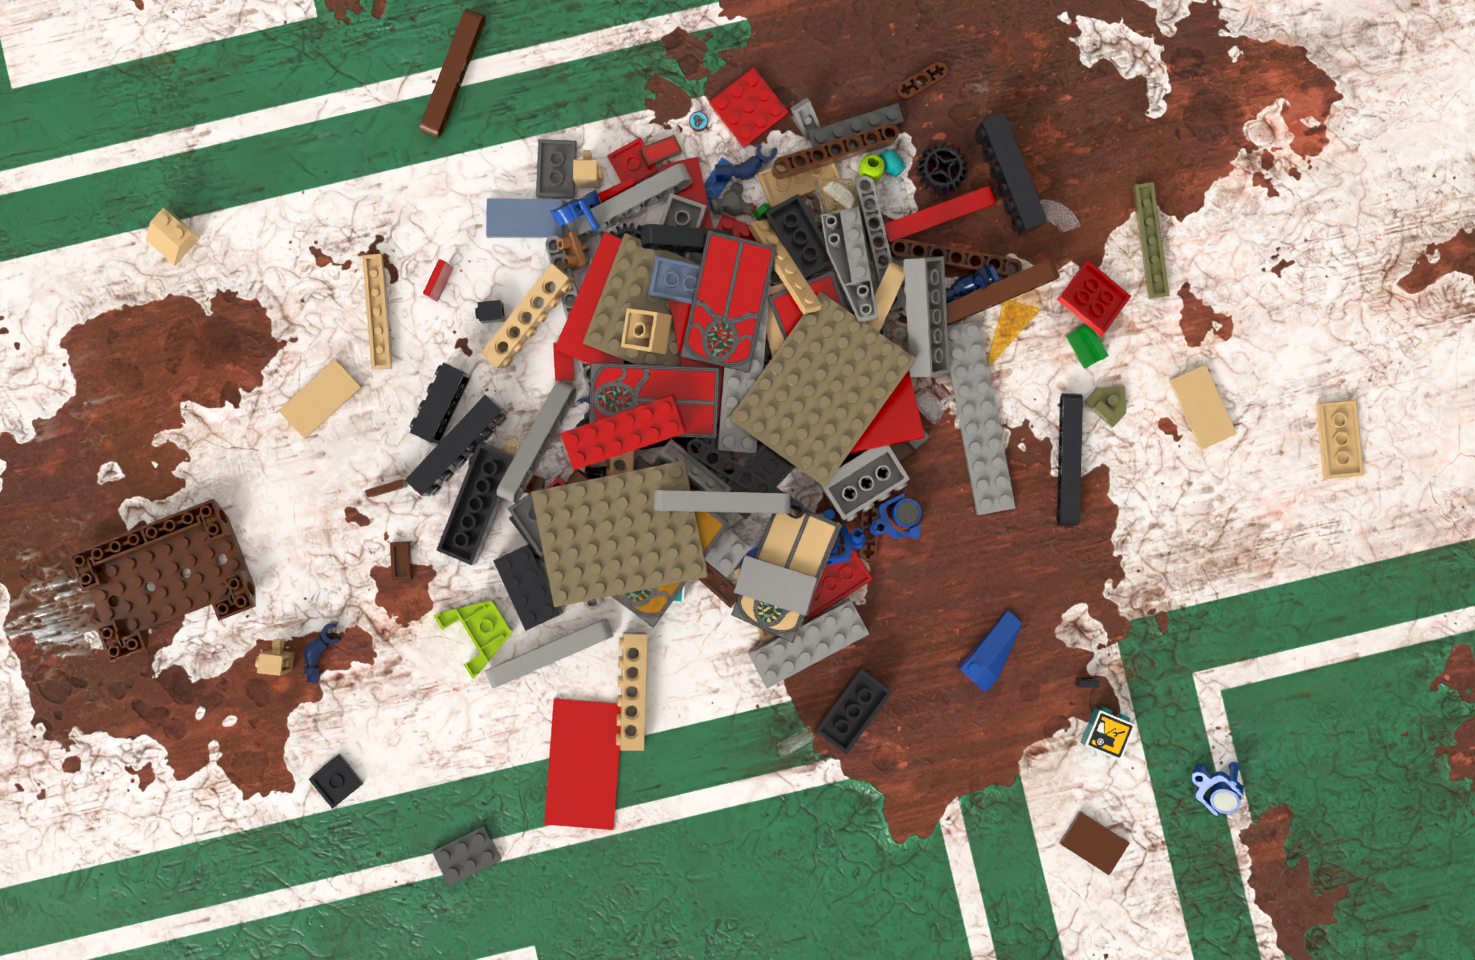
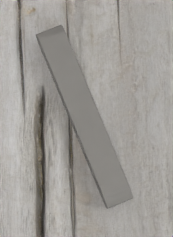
[567,163,692,242]
[855,176,901,308]
[497,380,578,503]
[654,490,791,514]
[485,618,614,689]

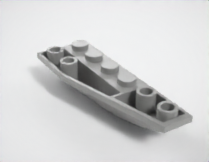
[821,206,878,322]

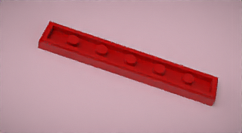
[884,186,996,243]

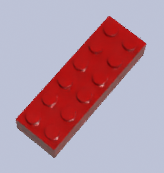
[560,394,687,471]

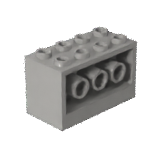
[817,445,910,522]

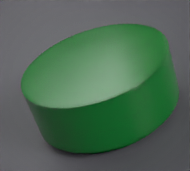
[753,203,772,221]

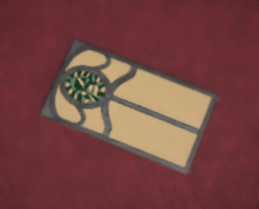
[731,505,842,643]

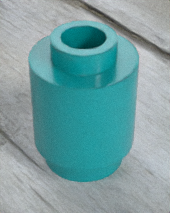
[879,148,906,178]

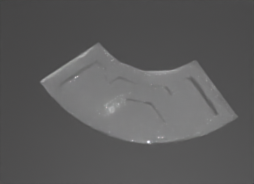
[1040,200,1080,233]

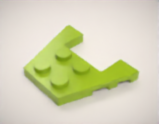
[433,600,513,679]

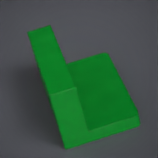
[1066,324,1109,368]

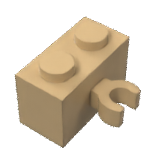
[573,150,604,188]
[255,638,295,676]

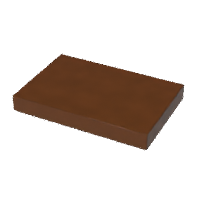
[1059,811,1130,876]

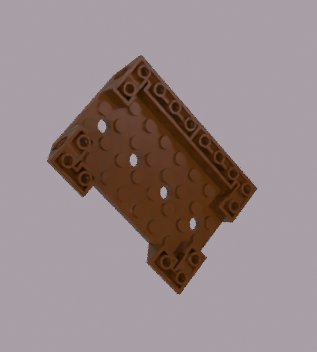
[68,499,256,663]

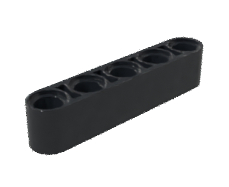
[641,224,733,253]

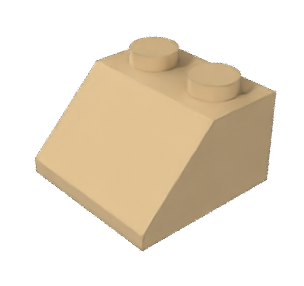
[146,208,201,266]
[621,308,672,354]

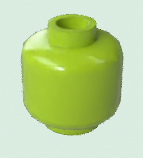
[858,154,885,183]

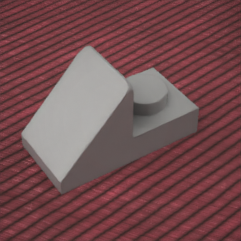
[791,98,821,141]

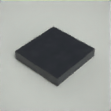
[308,754,364,809]

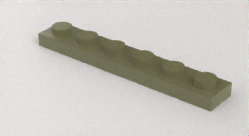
[1133,182,1170,299]

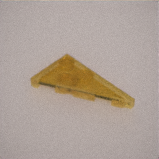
[987,300,1040,365]

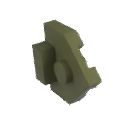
[1084,387,1126,428]

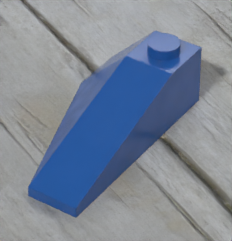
[957,610,1022,693]

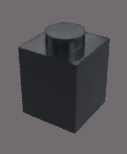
[475,300,505,324]

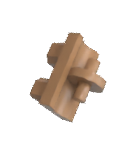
[556,231,589,271]

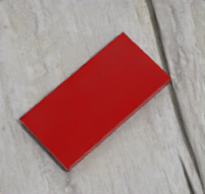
[661,157,714,229]
[806,550,873,620]

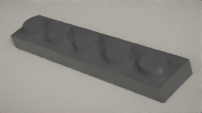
[807,103,904,147]

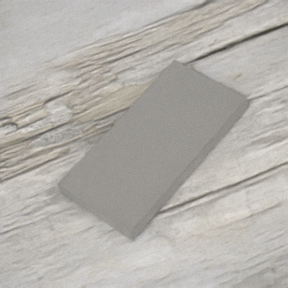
[734,555,818,616]

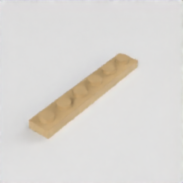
[748,219,822,314]
[362,254,392,370]

